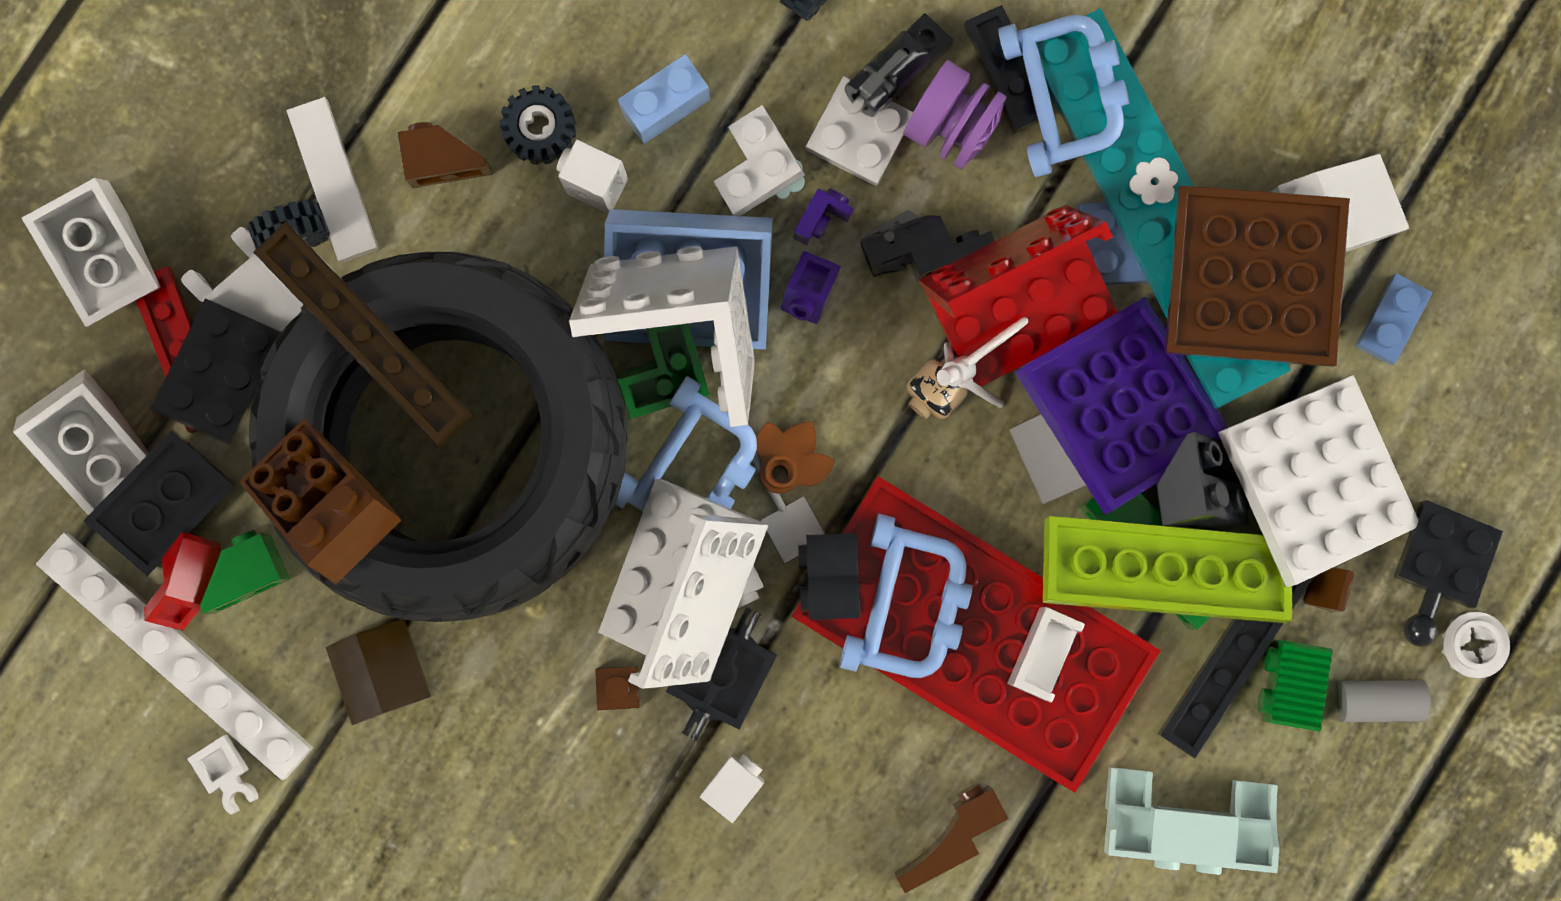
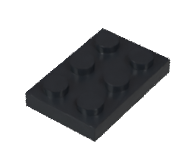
[151,298,281,445]
[84,429,236,577]

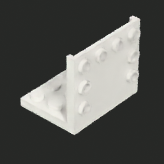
[569,246,755,427]
[598,479,768,689]

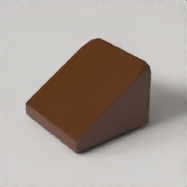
[1303,567,1355,612]

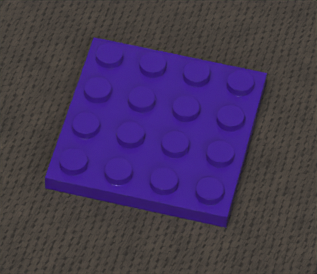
[1015,297,1229,515]

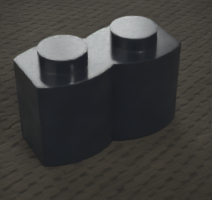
[798,533,860,620]

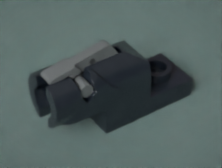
[845,13,954,117]
[860,210,995,282]

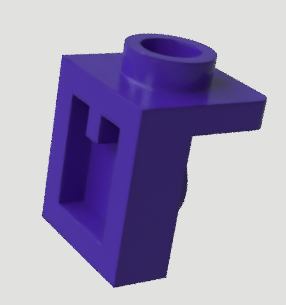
[793,189,854,246]
[781,251,841,324]

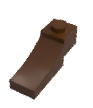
[895,783,1009,893]

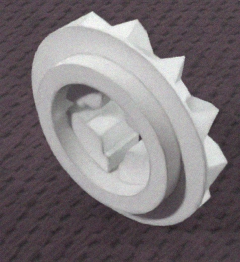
[1442,612,1510,678]

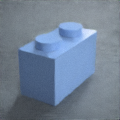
[617,54,710,144]

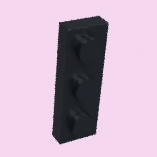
[964,5,1039,134]

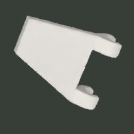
[181,227,303,332]

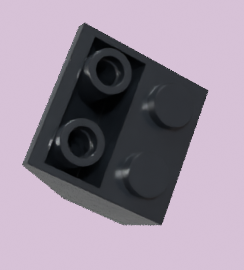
[1157,432,1250,531]

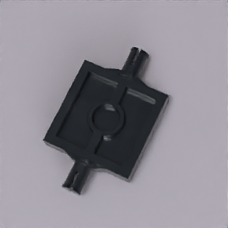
[666,607,777,741]

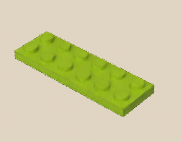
[1043,516,1292,623]

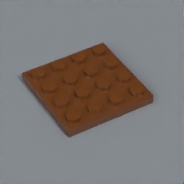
[1165,185,1350,367]

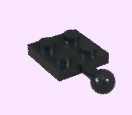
[1394,500,1503,647]

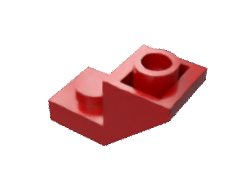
[144,532,221,631]

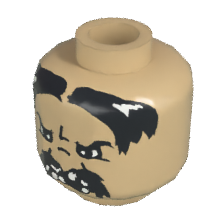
[907,358,967,420]

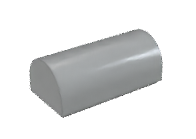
[1337,679,1431,722]

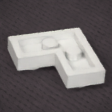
[713,105,805,216]

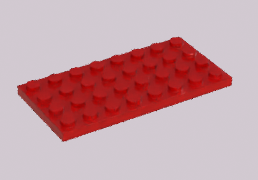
[791,476,1161,793]

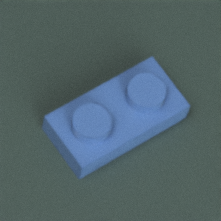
[1355,273,1433,365]

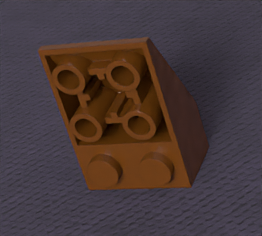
[239,418,402,584]

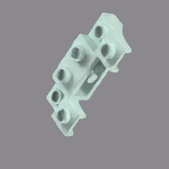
[1104,767,1280,875]

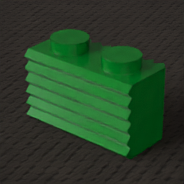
[1258,640,1333,732]

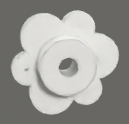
[1129,158,1178,205]

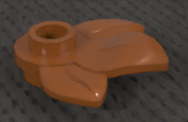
[756,421,835,494]

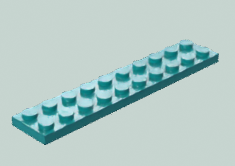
[1037,8,1291,409]

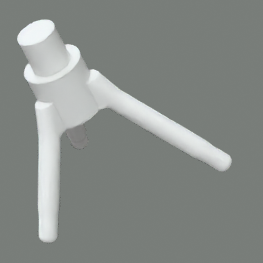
[937,317,1028,408]

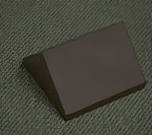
[325,619,431,725]

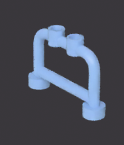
[998,14,1130,177]
[615,376,757,511]
[839,514,973,678]

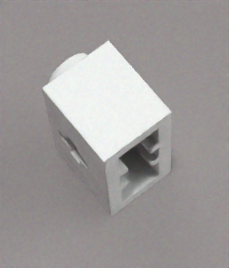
[557,140,628,214]

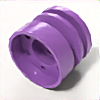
[903,60,1007,170]

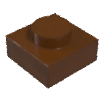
[595,666,640,711]

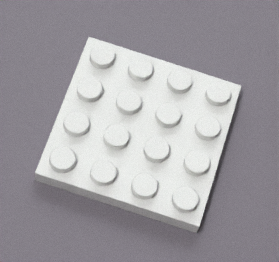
[1218,375,1418,587]

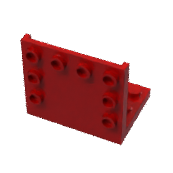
[919,205,1118,387]

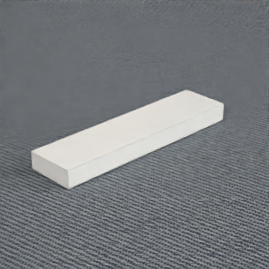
[286,97,379,263]

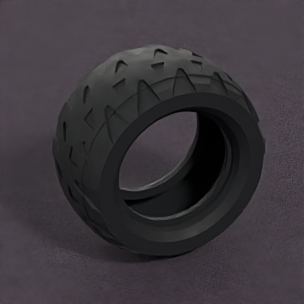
[249,251,627,622]

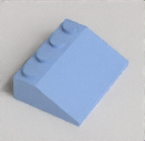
[603,209,773,350]

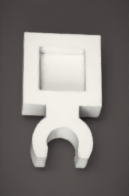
[188,735,258,815]

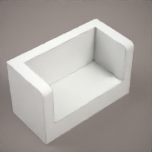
[1007,607,1085,703]

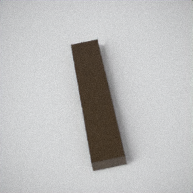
[253,222,473,446]

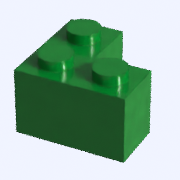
[618,323,710,419]

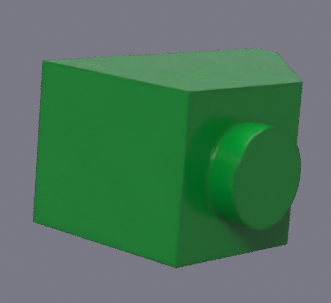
[200,530,290,614]

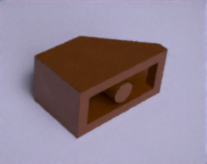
[398,122,492,188]

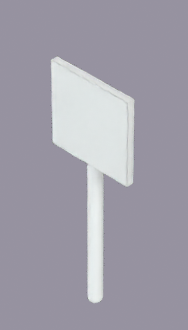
[752,452,824,563]

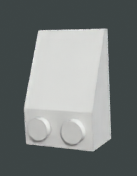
[1271,154,1410,252]
[22,178,161,327]
[13,369,149,515]

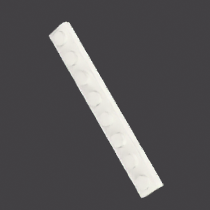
[36,533,314,780]

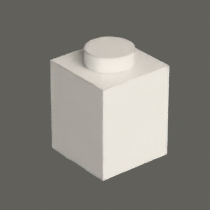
[700,754,764,824]

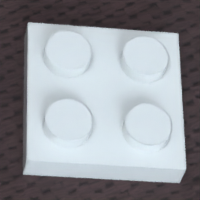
[805,76,913,187]

